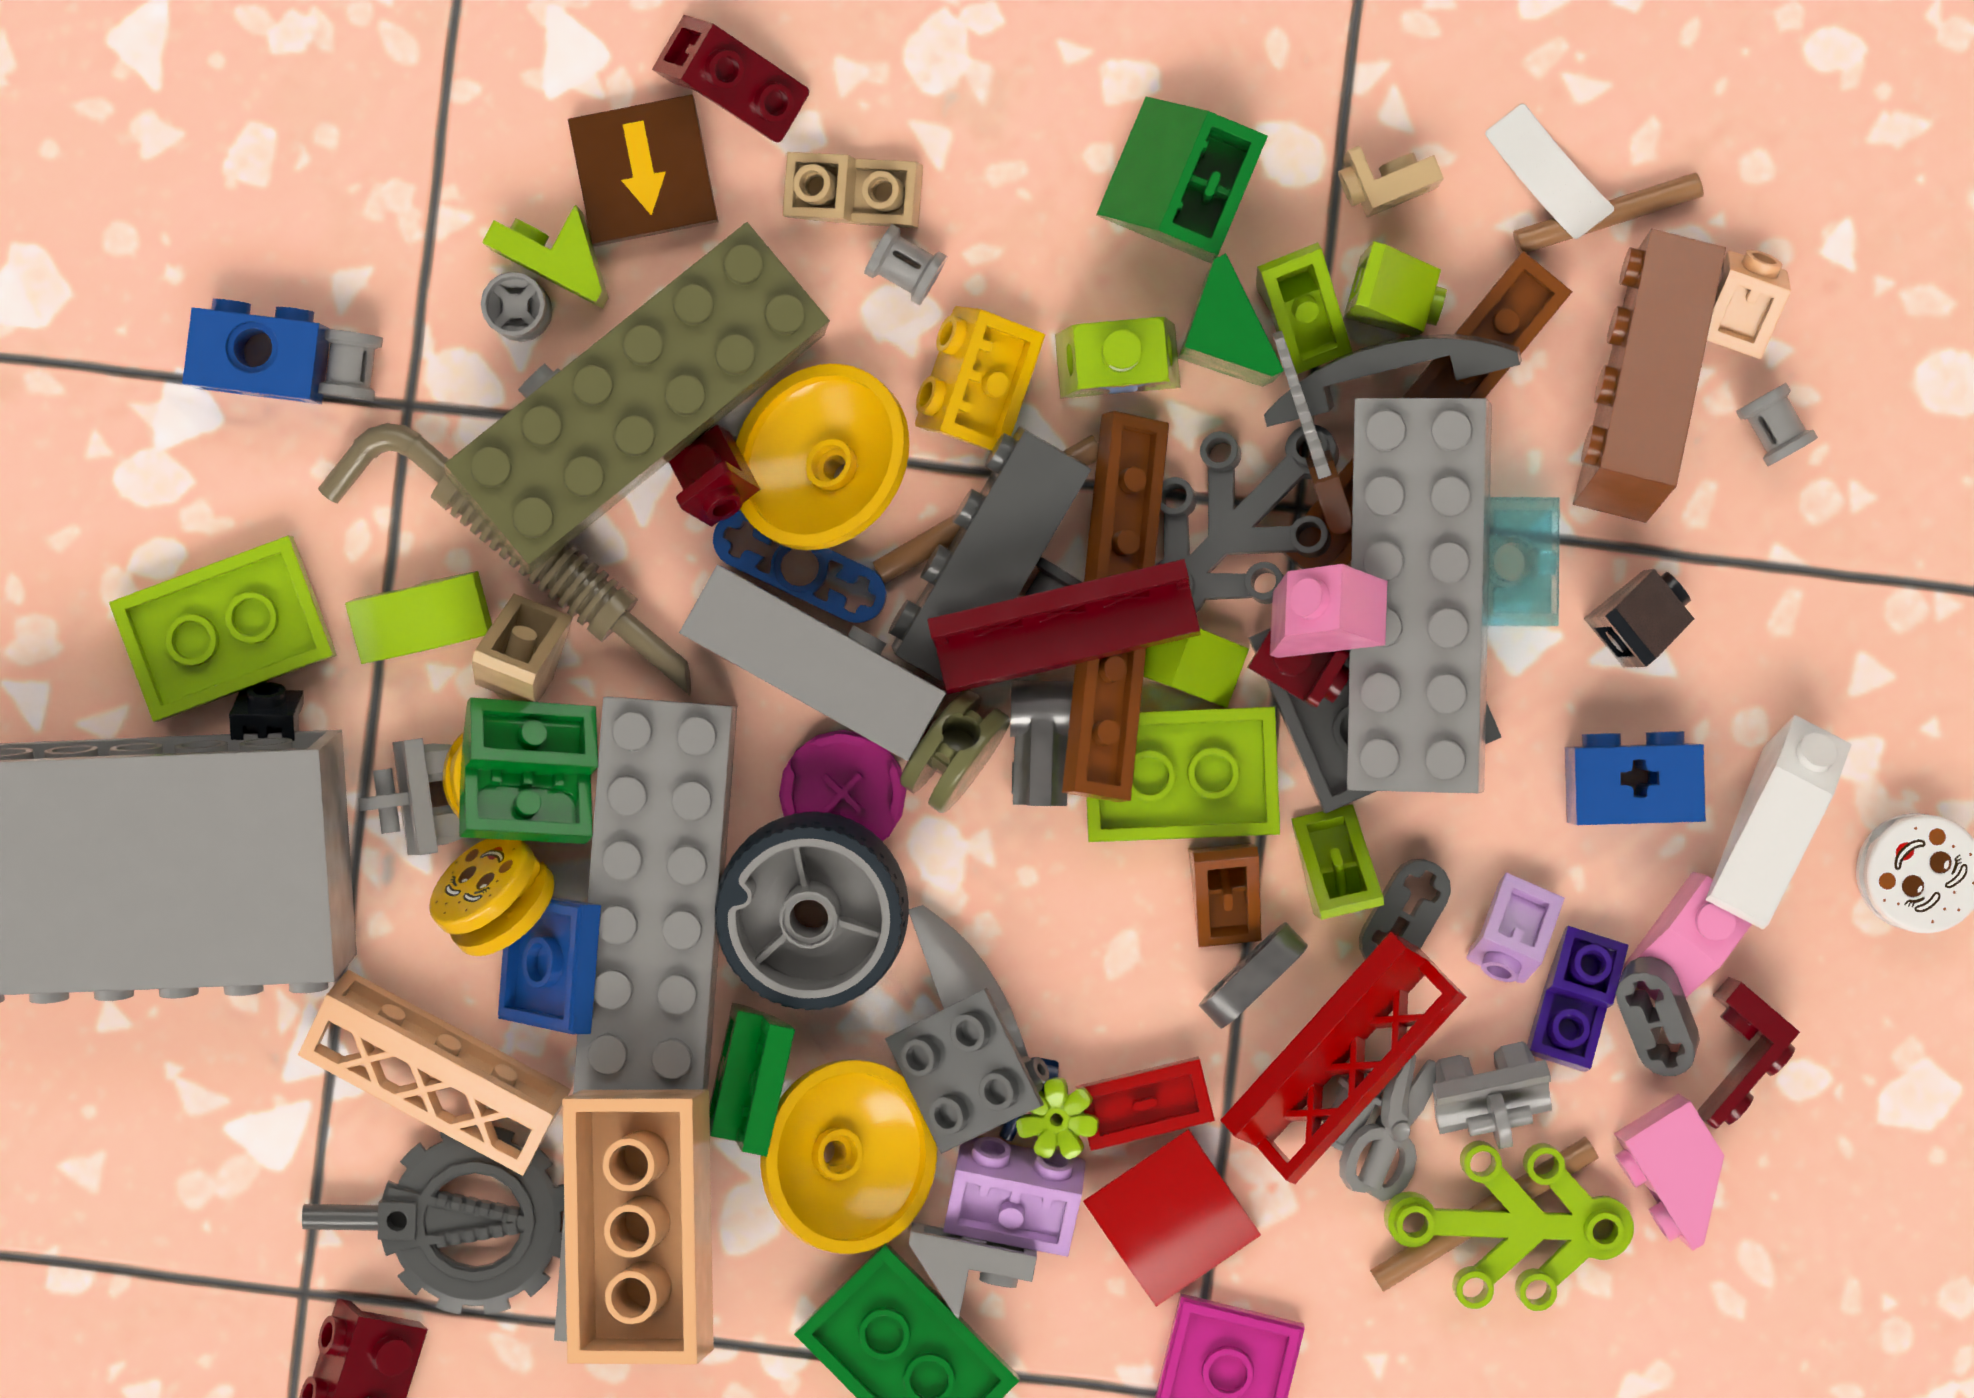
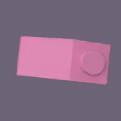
[1270,564,1388,658]
[1621,872,1752,1001]

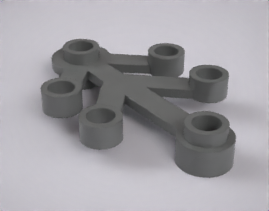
[1155,424,1339,613]

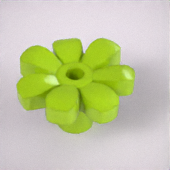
[1016,1077,1099,1159]

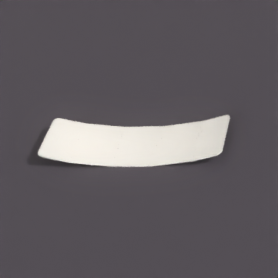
[1485,104,1614,239]

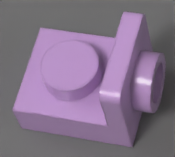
[1466,872,1565,983]

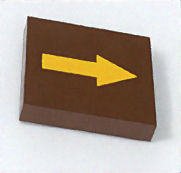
[568,94,719,247]

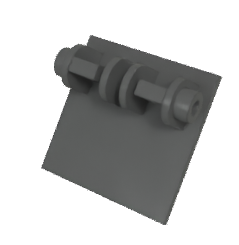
[885,988,1049,1154]

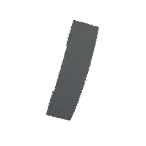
[1264,334,1522,427]

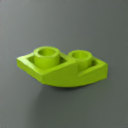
[345,571,492,664]

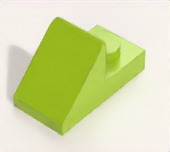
[482,205,609,309]
[1256,242,1353,374]

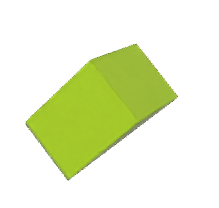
[1143,629,1249,708]
[1291,804,1384,920]

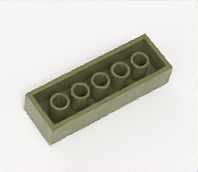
[444,222,830,574]

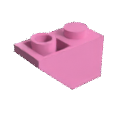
[1614,1094,1724,1251]

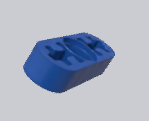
[713,511,887,623]

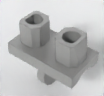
[358,738,465,855]
[1432,1041,1552,1149]

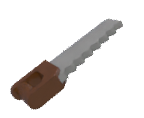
[1273,330,1352,534]

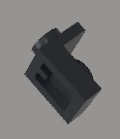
[229,682,304,741]

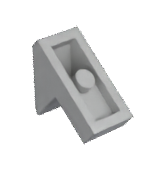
[908,1222,1037,1319]

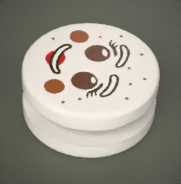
[1856,813,1974,933]

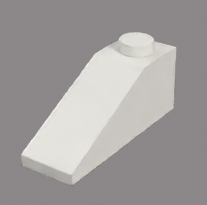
[1705,715,1852,929]

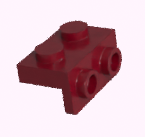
[299,1299,428,1398]

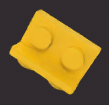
[915,306,1046,452]

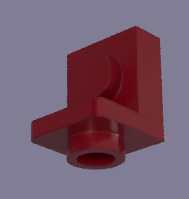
[669,424,761,527]
[1247,628,1350,708]

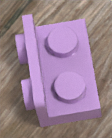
[943,1137,1086,1257]

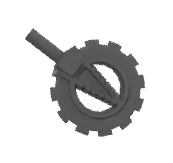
[302,1126,564,1315]

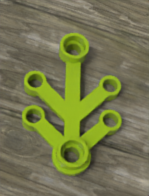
[1384,1140,1634,1311]

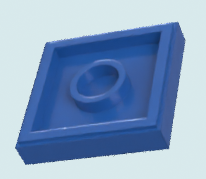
[498,897,601,1035]

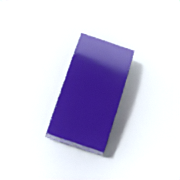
[1527,926,1629,1072]

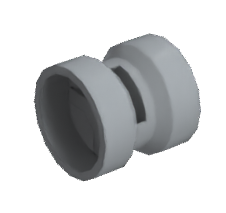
[480,272,553,342]

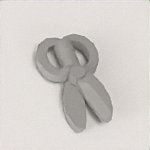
[1339,1054,1436,1202]

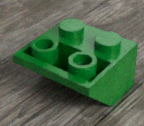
[1096,96,1268,264]

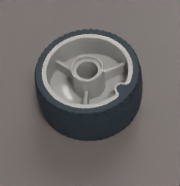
[715,812,909,1010]

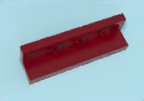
[927,559,1201,694]

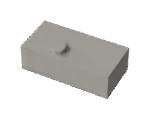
[679,564,947,761]

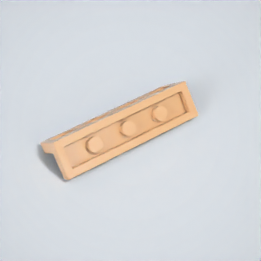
[298,970,571,1176]

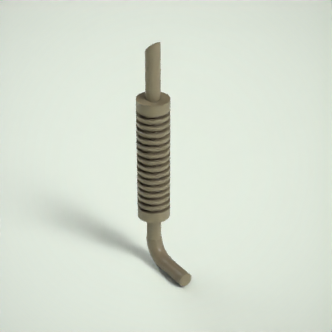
[318,423,691,696]

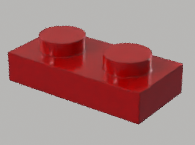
[1075,1056,1215,1151]

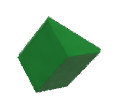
[1178,253,1284,387]

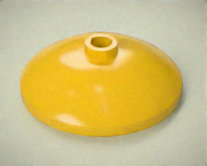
[736,364,910,550]
[760,1059,937,1254]

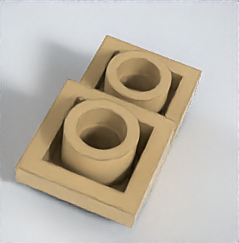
[782,152,923,228]

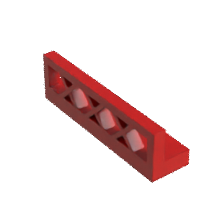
[1220,932,1467,1185]

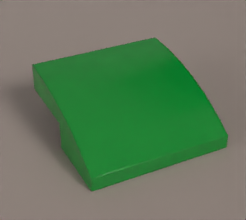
[459,697,598,844]
[709,1003,795,1157]

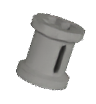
[864,224,948,306]
[318,329,383,401]
[1736,383,1818,466]

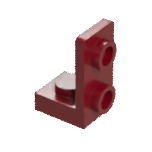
[652,15,809,143]
[1697,977,1800,1129]

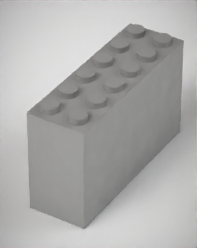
[0,729,357,1004]

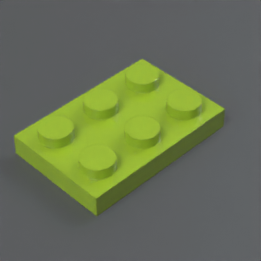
[109,535,337,722]
[1086,707,1280,842]

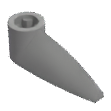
[909,905,1029,1057]

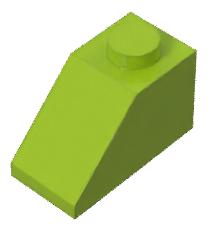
[1343,241,1447,336]

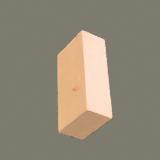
[562,1089,714,1365]

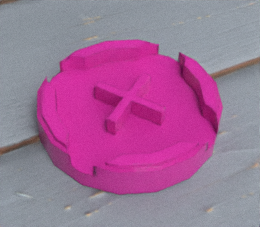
[779,729,907,841]

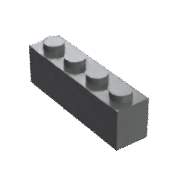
[888,426,1092,692]

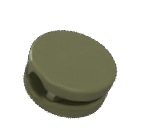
[900,689,1010,813]

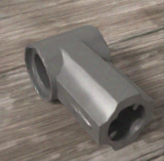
[1010,680,1073,806]

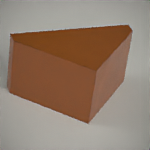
[1188,843,1262,947]

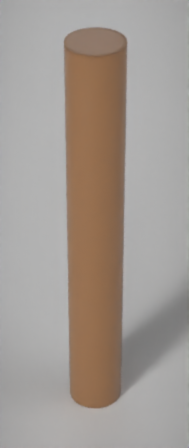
[1513,172,1704,254]

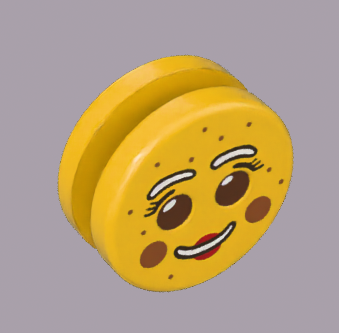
[429,839,555,956]

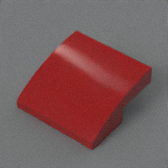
[1083,1129,1261,1307]

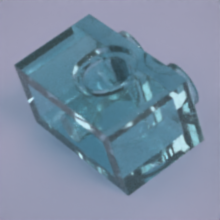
[1488,497,1560,627]

